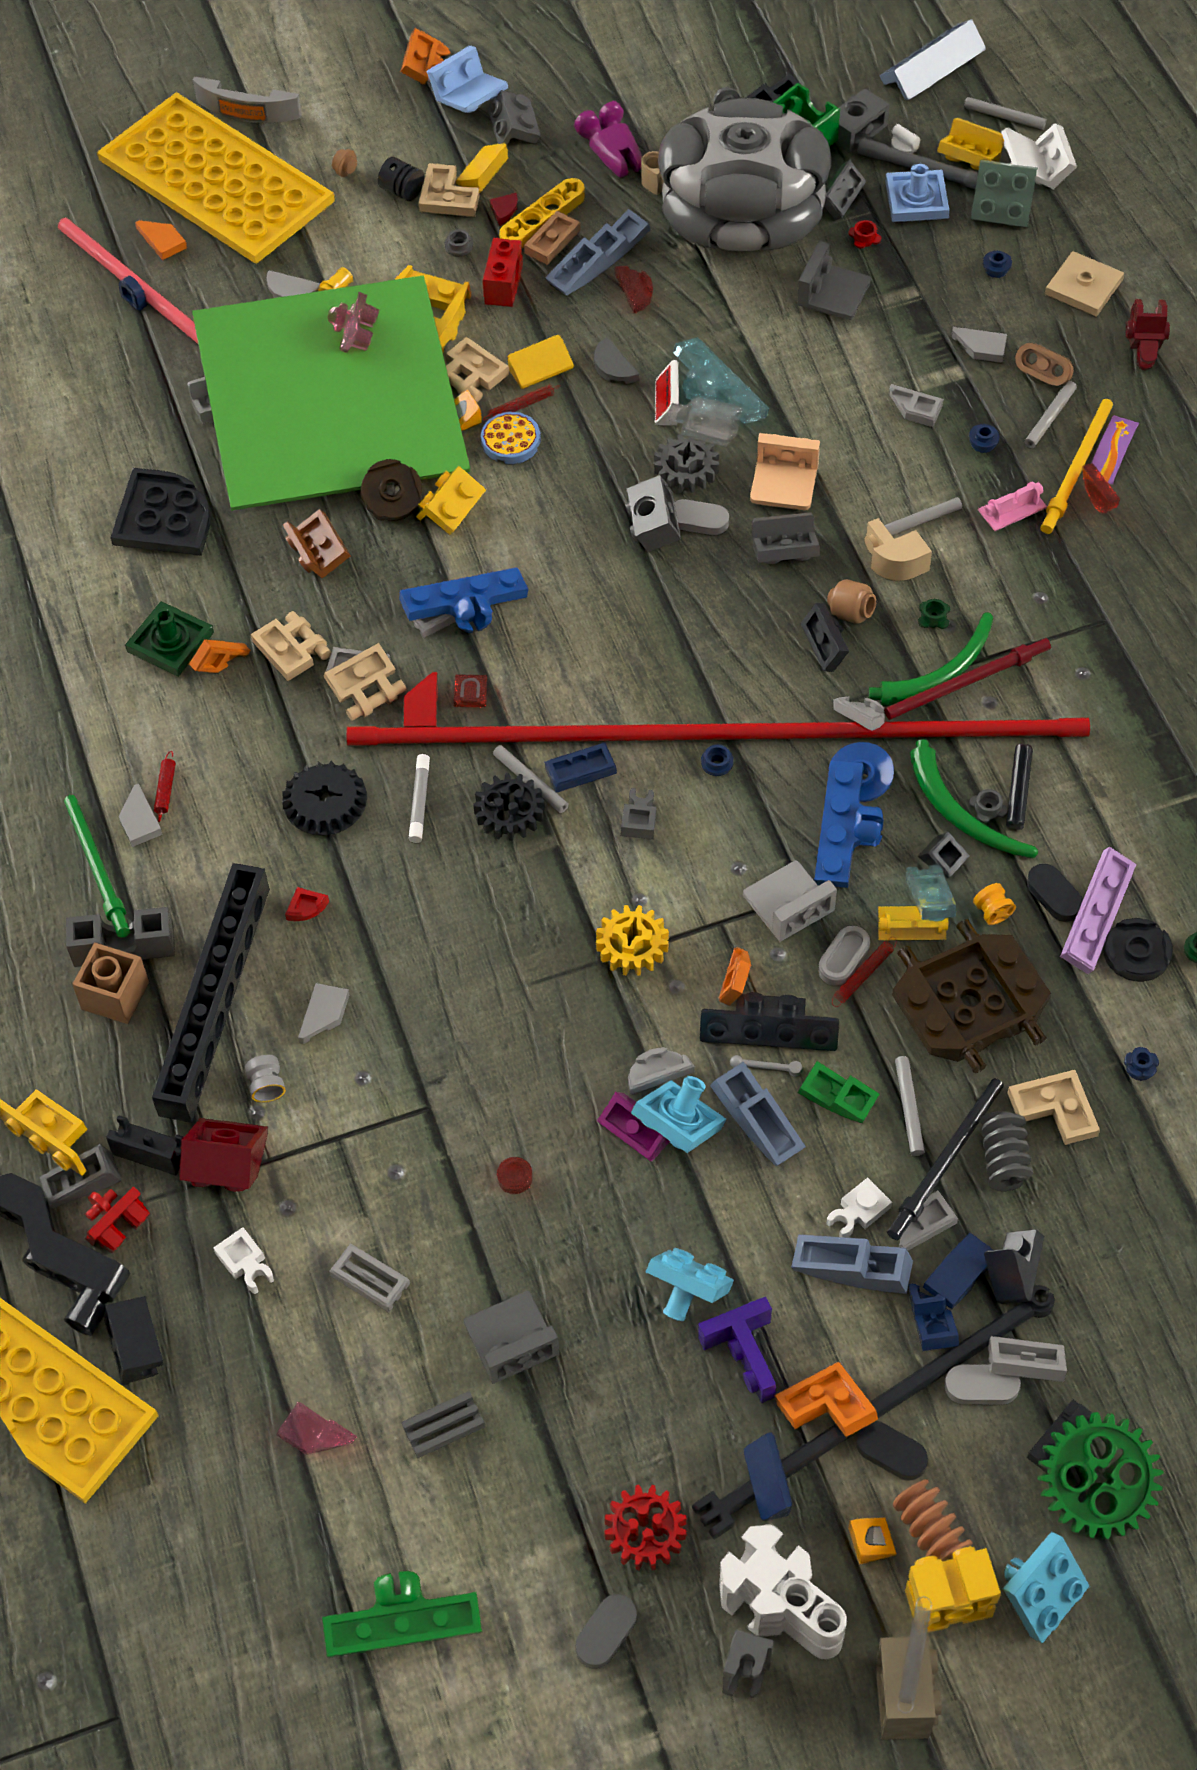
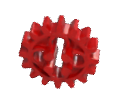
[604,1485,687,1570]

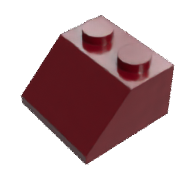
[179,1118,269,1192]

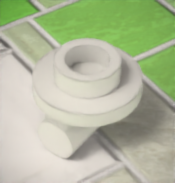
[891,124,920,153]

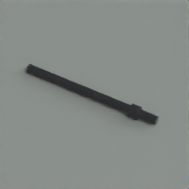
[887,1078,1004,1240]

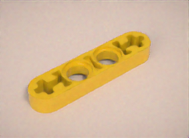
[499,178,585,248]

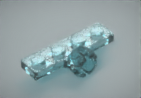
[673,337,770,424]

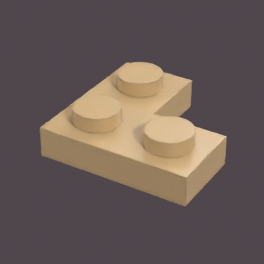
[419,163,480,217]
[1007,1070,1100,1145]

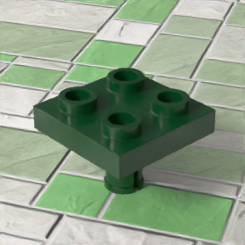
[125,601,214,677]

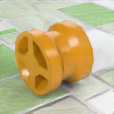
[973,883,1016,925]

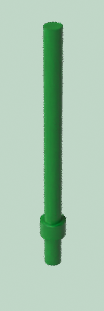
[64,795,130,938]

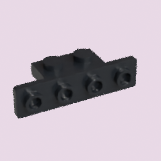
[699,992,839,1051]

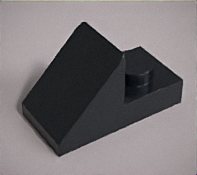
[984,1230,1044,1304]

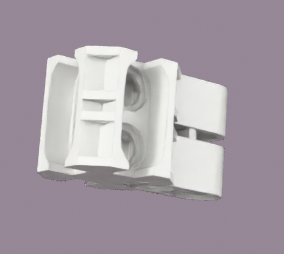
[719,1525,847,1659]

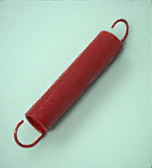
[154,751,176,823]

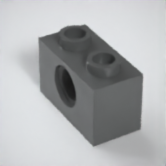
[835,88,889,153]
[626,475,681,552]

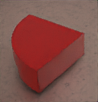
[285,887,329,921]

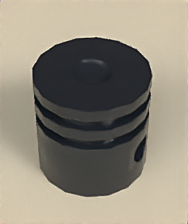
[377,156,425,202]

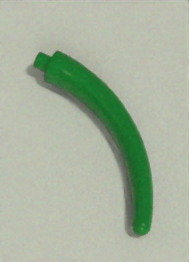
[868,612,993,706]
[910,739,1038,858]

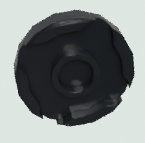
[1103,918,1173,982]

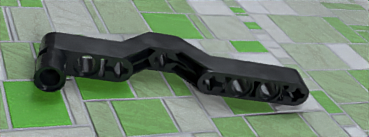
[0,1173,130,1336]

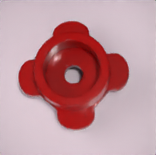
[848,220,881,249]

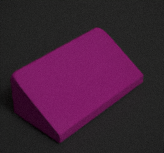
[597,1092,670,1161]

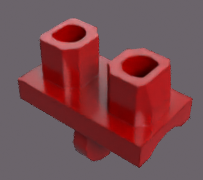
[85,1186,150,1253]

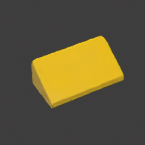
[455,144,508,194]
[508,335,574,389]

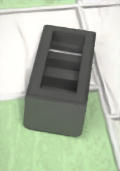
[39,1144,121,1208]

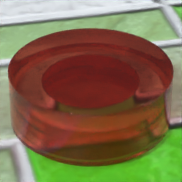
[497,1157,533,1194]

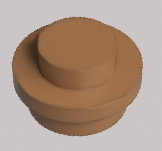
[332,149,357,177]

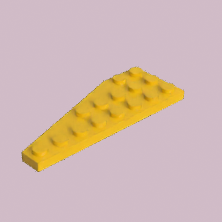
[0,1298,159,1504]

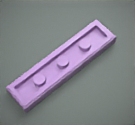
[1060,847,1136,974]

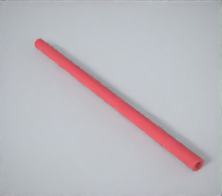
[58,218,198,344]

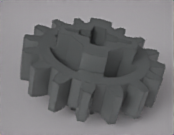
[654,434,719,493]

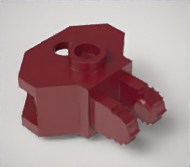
[1125,299,1170,371]

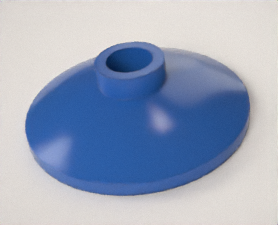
[828,742,894,802]

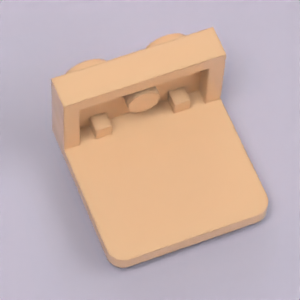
[750,433,820,510]

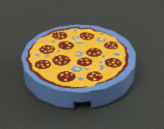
[481,412,541,464]

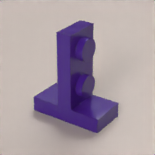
[698,1296,776,1403]

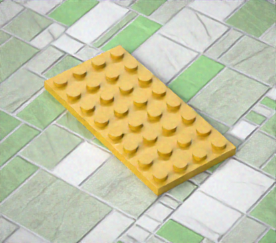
[97,92,335,264]

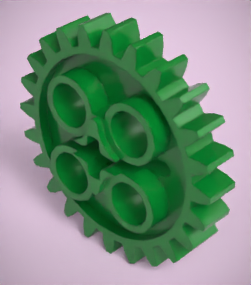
[1037,1412,1164,1539]

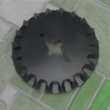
[282,760,367,835]

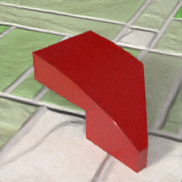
[404,672,438,727]

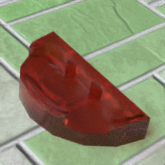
[615,266,653,314]
[1082,463,1120,513]

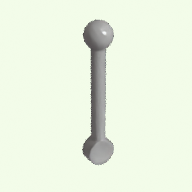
[730,1055,802,1076]

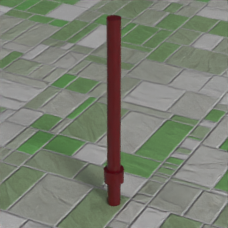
[884,638,1051,720]

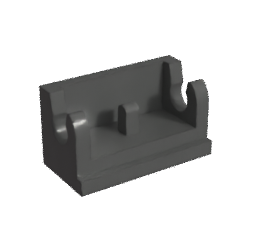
[722,1629,774,1698]

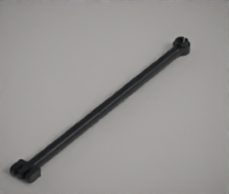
[691,1285,1055,1539]

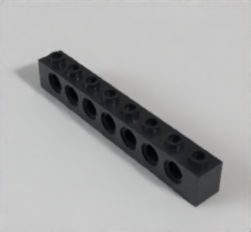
[152,863,270,1123]

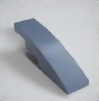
[545,209,651,296]

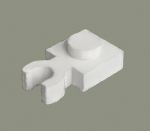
[827,1177,892,1238]
[213,1227,274,1294]

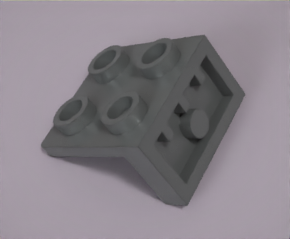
[797,241,871,320]
[464,1291,560,1384]

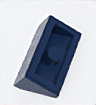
[744,1432,793,1521]

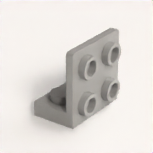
[743,860,837,942]

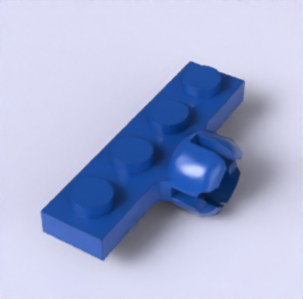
[399,567,528,633]
[814,761,884,888]

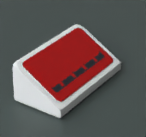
[655,360,679,425]

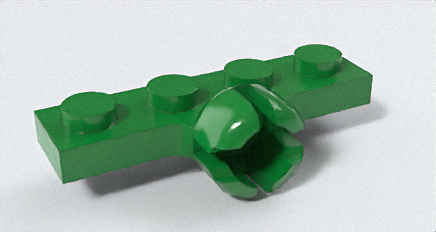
[322,1571,482,1658]

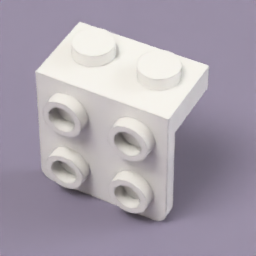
[1002,123,1077,189]

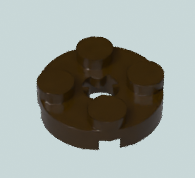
[361,459,422,521]

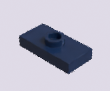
[544,742,617,793]

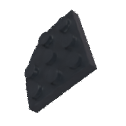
[110,467,210,556]

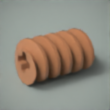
[893,1479,973,1562]

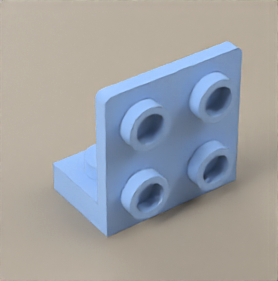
[427,46,508,113]

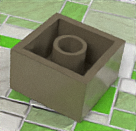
[875,1636,942,1740]

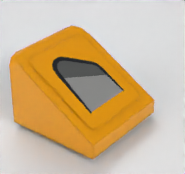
[454,390,482,431]
[848,1517,897,1565]

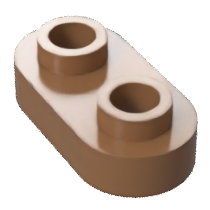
[1016,343,1073,386]

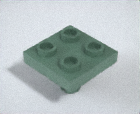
[971,160,1038,227]

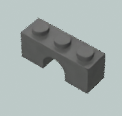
[66,907,175,967]

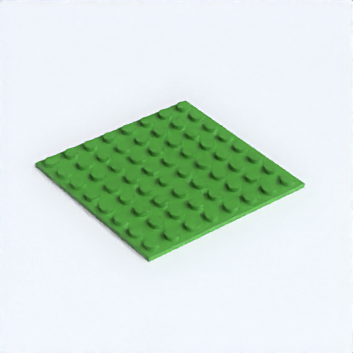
[192,275,470,511]

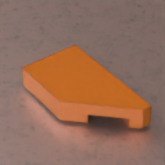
[135,220,187,260]

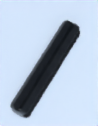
[1006,743,1033,831]

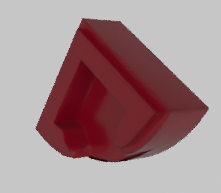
[489,193,518,226]

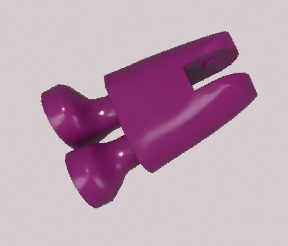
[574,101,643,178]

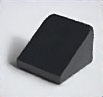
[918,831,969,878]

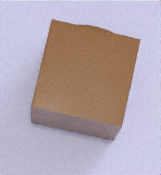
[72,942,149,1024]

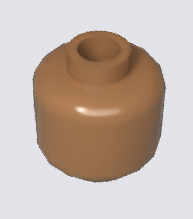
[827,579,876,624]

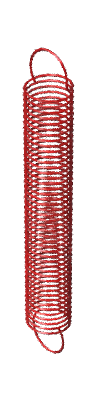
[483,384,560,420]
[832,937,897,1007]

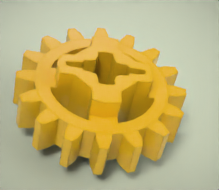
[596,905,669,976]

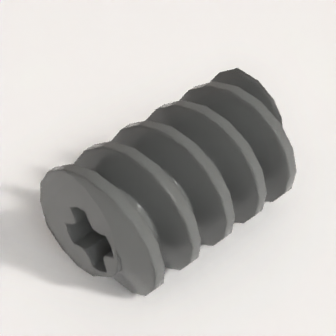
[980,1111,1033,1192]

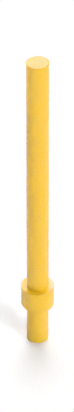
[1041,399,1113,534]

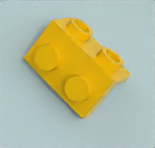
[937,118,1005,170]
[416,466,486,535]

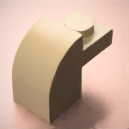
[865,518,932,581]

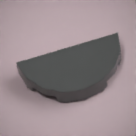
[594,337,639,384]

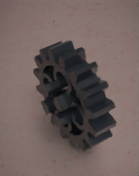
[473,773,545,841]

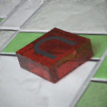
[454,674,488,707]

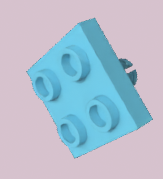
[631,1076,726,1153]
[646,1248,734,1321]
[1003,1532,1090,1643]

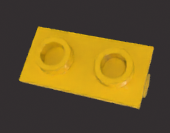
[878,906,949,940]

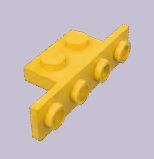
[0,1089,87,1176]

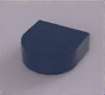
[119,276,147,311]

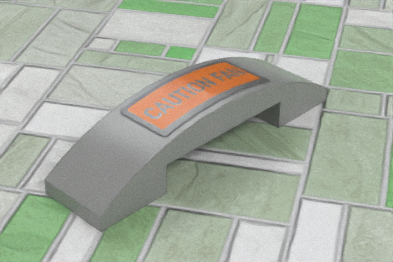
[193,77,302,123]

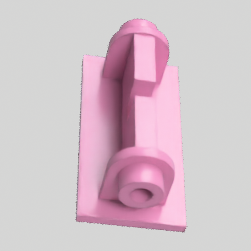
[978,482,1047,531]

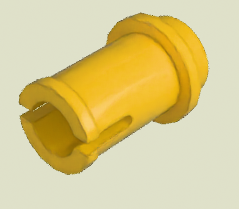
[318,267,353,291]

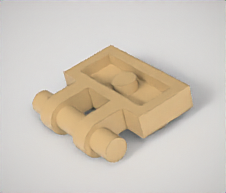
[446,337,509,402]
[251,611,331,681]
[324,643,406,721]

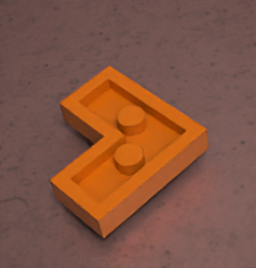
[775,1362,878,1437]

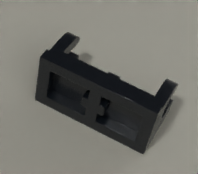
[106,1115,184,1176]
[104,1296,163,1386]

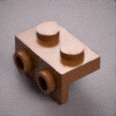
[283,509,351,579]

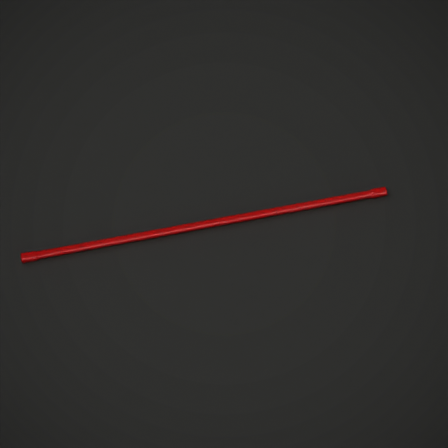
[346,718,1090,746]

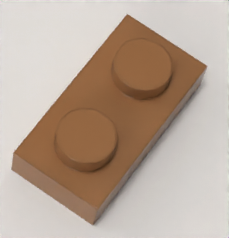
[524,211,581,265]

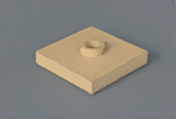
[1045,251,1124,317]

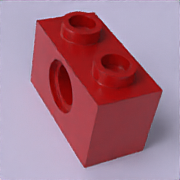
[483,238,523,307]

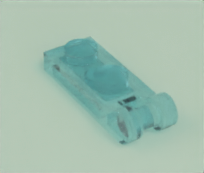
[906,865,956,921]

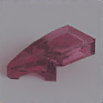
[276,1401,357,1455]

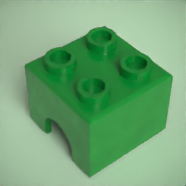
[773,83,840,147]

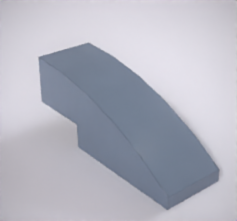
[710,1062,806,1167]
[792,1235,913,1294]

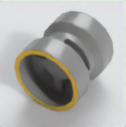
[245,1055,286,1103]

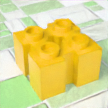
[905,1547,1001,1635]

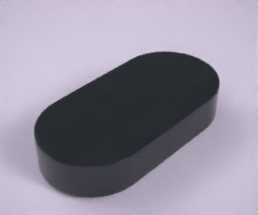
[1027,864,1083,922]
[856,1421,928,1480]

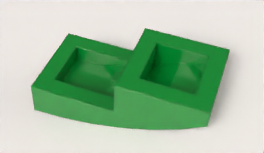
[797,1061,880,1123]

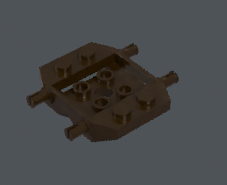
[892,919,1051,1073]

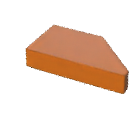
[189,639,251,673]
[719,947,751,1006]

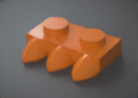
[400,28,451,85]

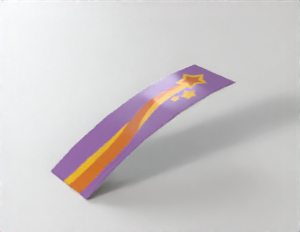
[1087,415,1139,484]

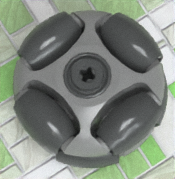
[658,98,831,251]

